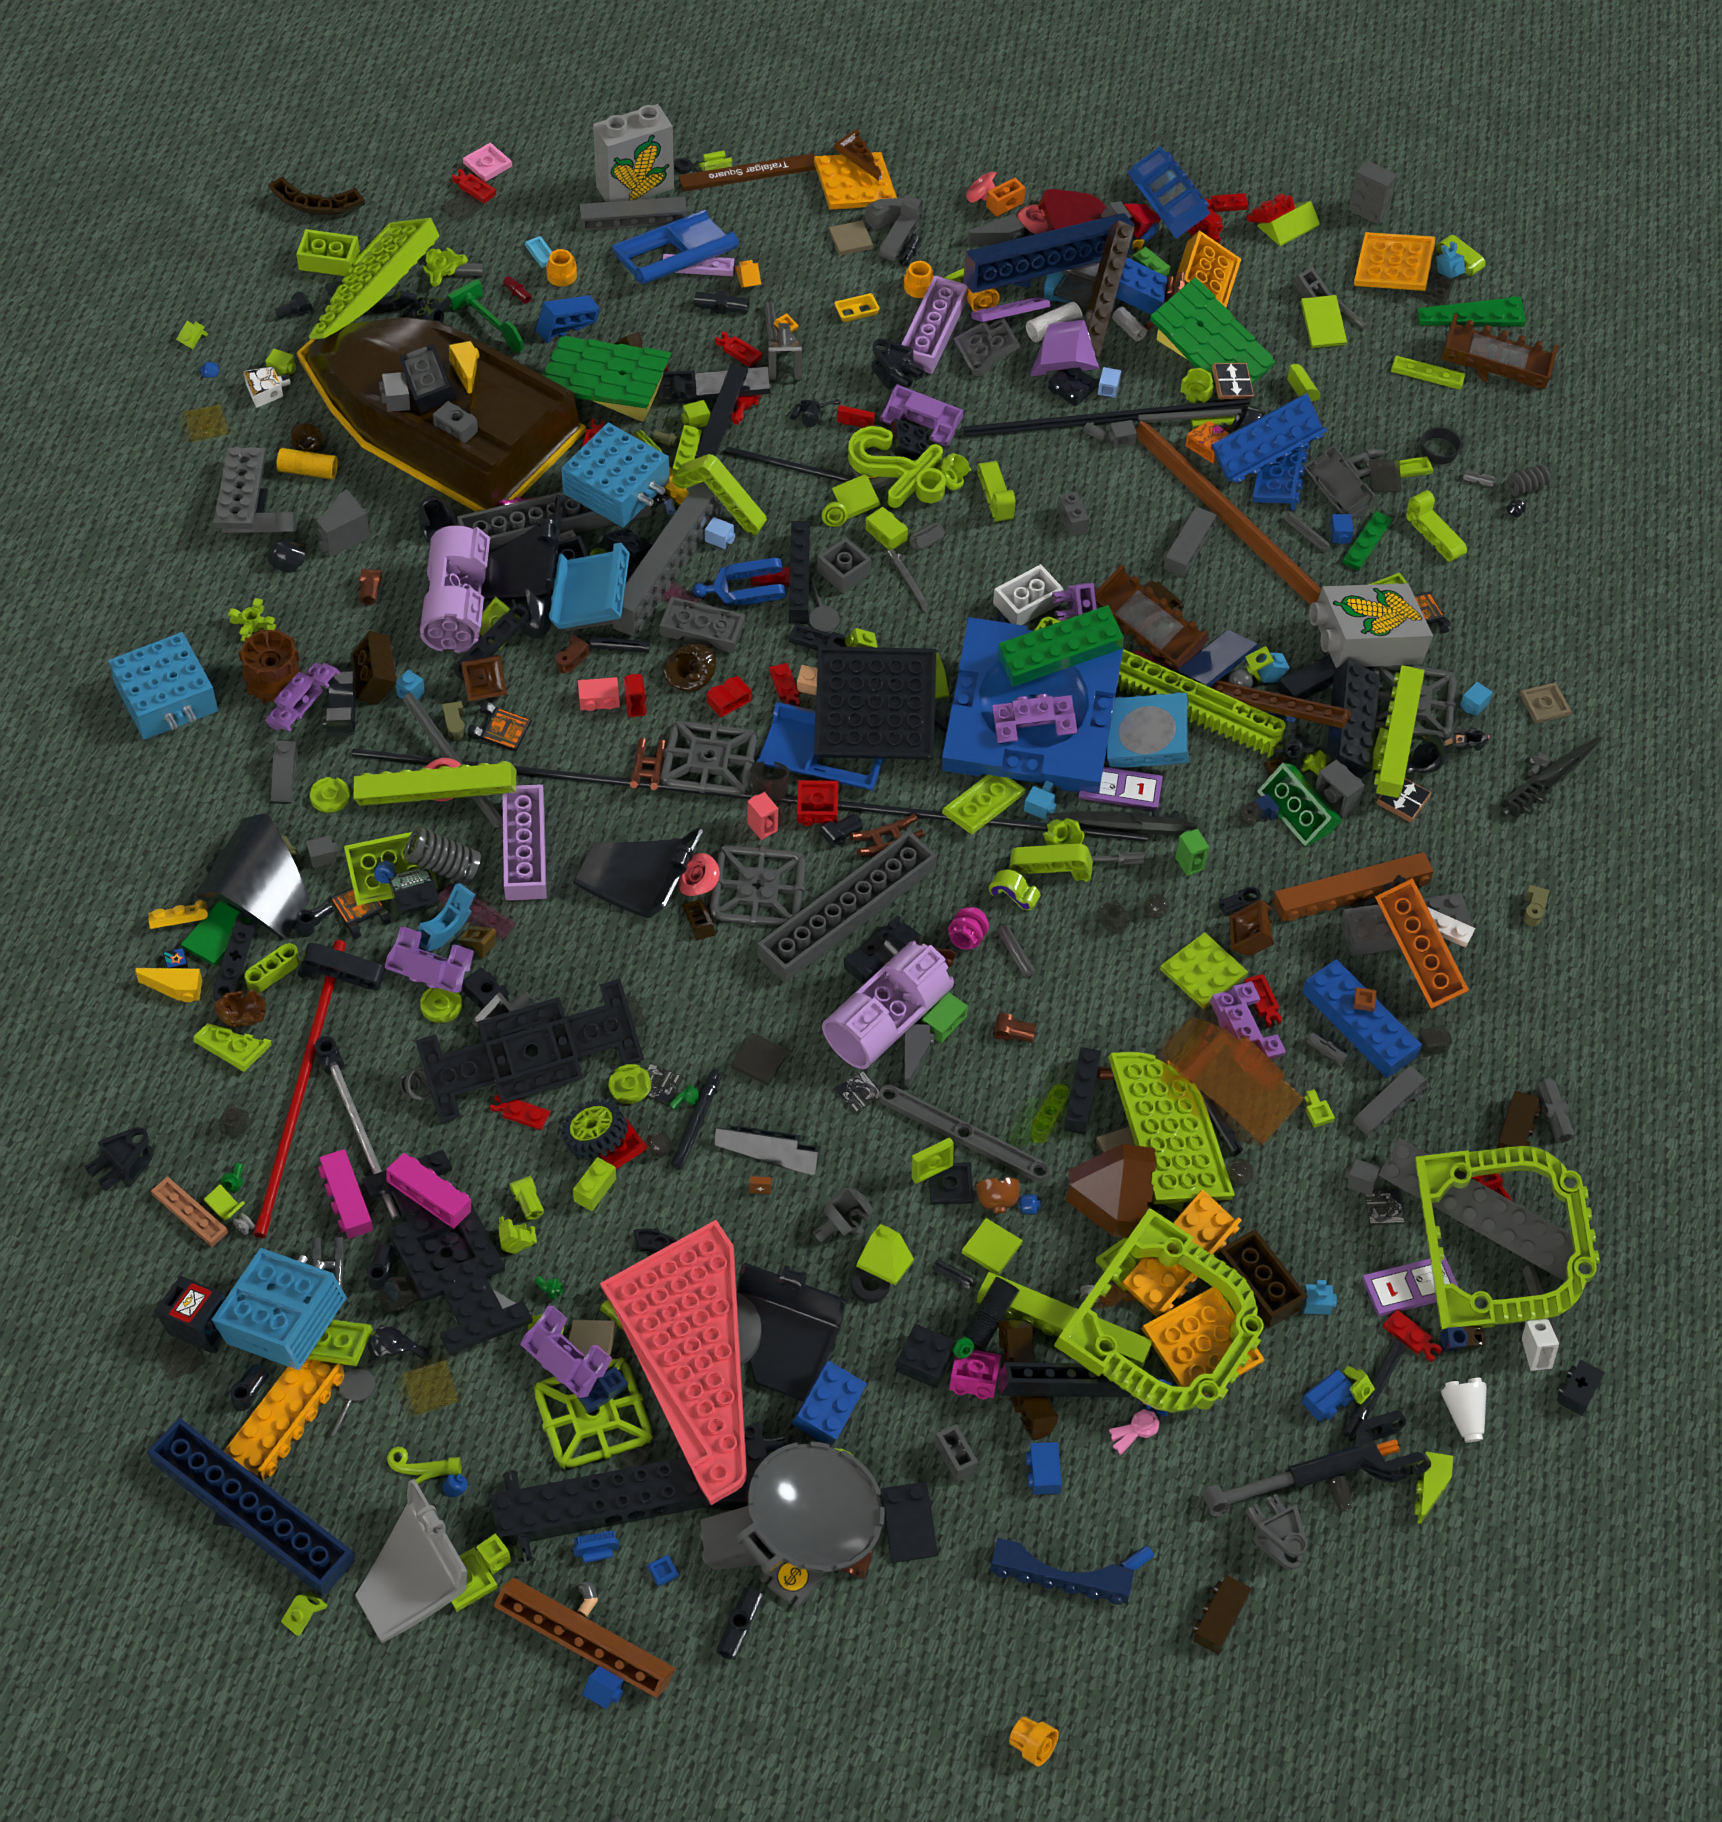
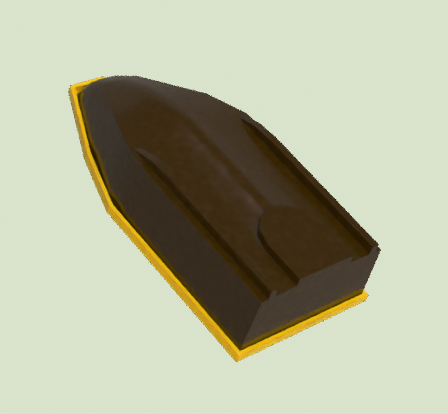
[297,317,586,512]

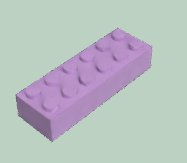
[901,276,968,374]
[503,785,547,900]

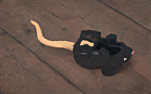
[1423,728,1490,751]

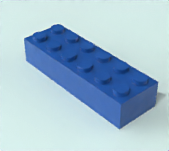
[1302,959,1422,1078]

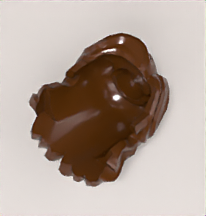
[215,990,267,1027]

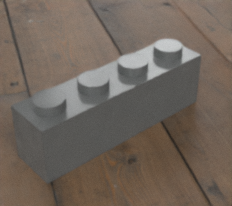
[1162,506,1217,577]

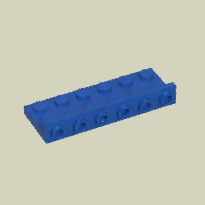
[1211,394,1327,483]
[1253,441,1310,511]

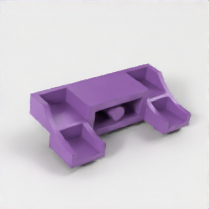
[880,385,963,447]
[265,662,340,732]
[992,694,1077,744]
[385,926,474,993]
[1209,981,1286,1072]
[520,1306,612,1398]

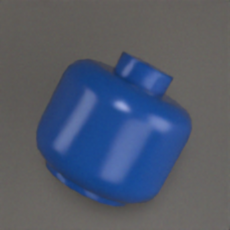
[200,362,219,378]
[374,861,396,884]
[1019,1194,1041,1215]
[442,1475,468,1497]

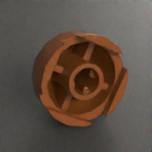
[976,1178,1020,1214]

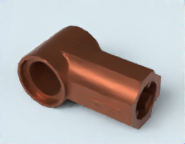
[359,569,382,605]
[993,1013,1037,1043]

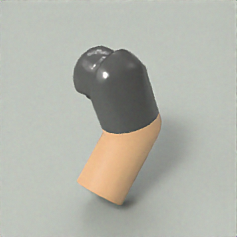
[577,1582,598,1618]

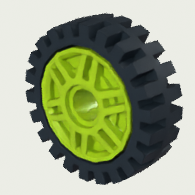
[561,1099,627,1160]

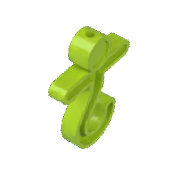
[848,426,946,508]

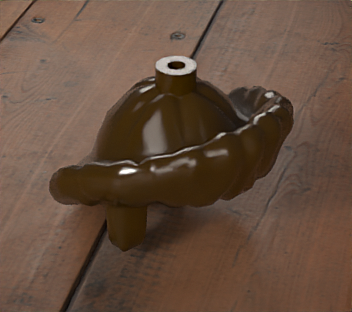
[663,643,717,692]

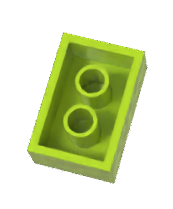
[296,229,360,277]

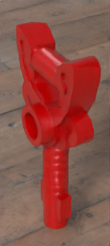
[731,395,762,425]

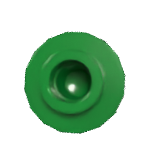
[670,1084,698,1110]
[221,1163,244,1193]
[535,1276,563,1300]
[952,1336,974,1359]

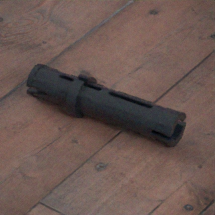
[591,636,650,653]
[1204,1098,1243,1156]

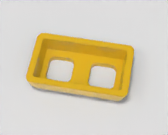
[835,293,880,322]

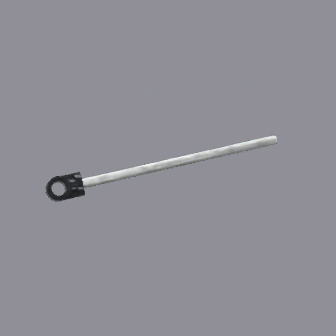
[315,1036,400,1220]

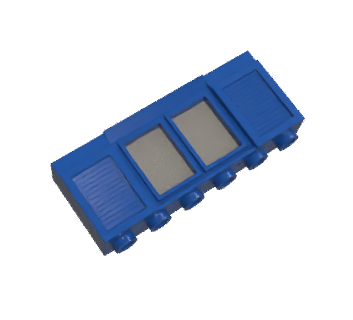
[1127,146,1211,239]

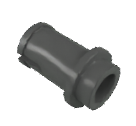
[1083,422,1108,442]

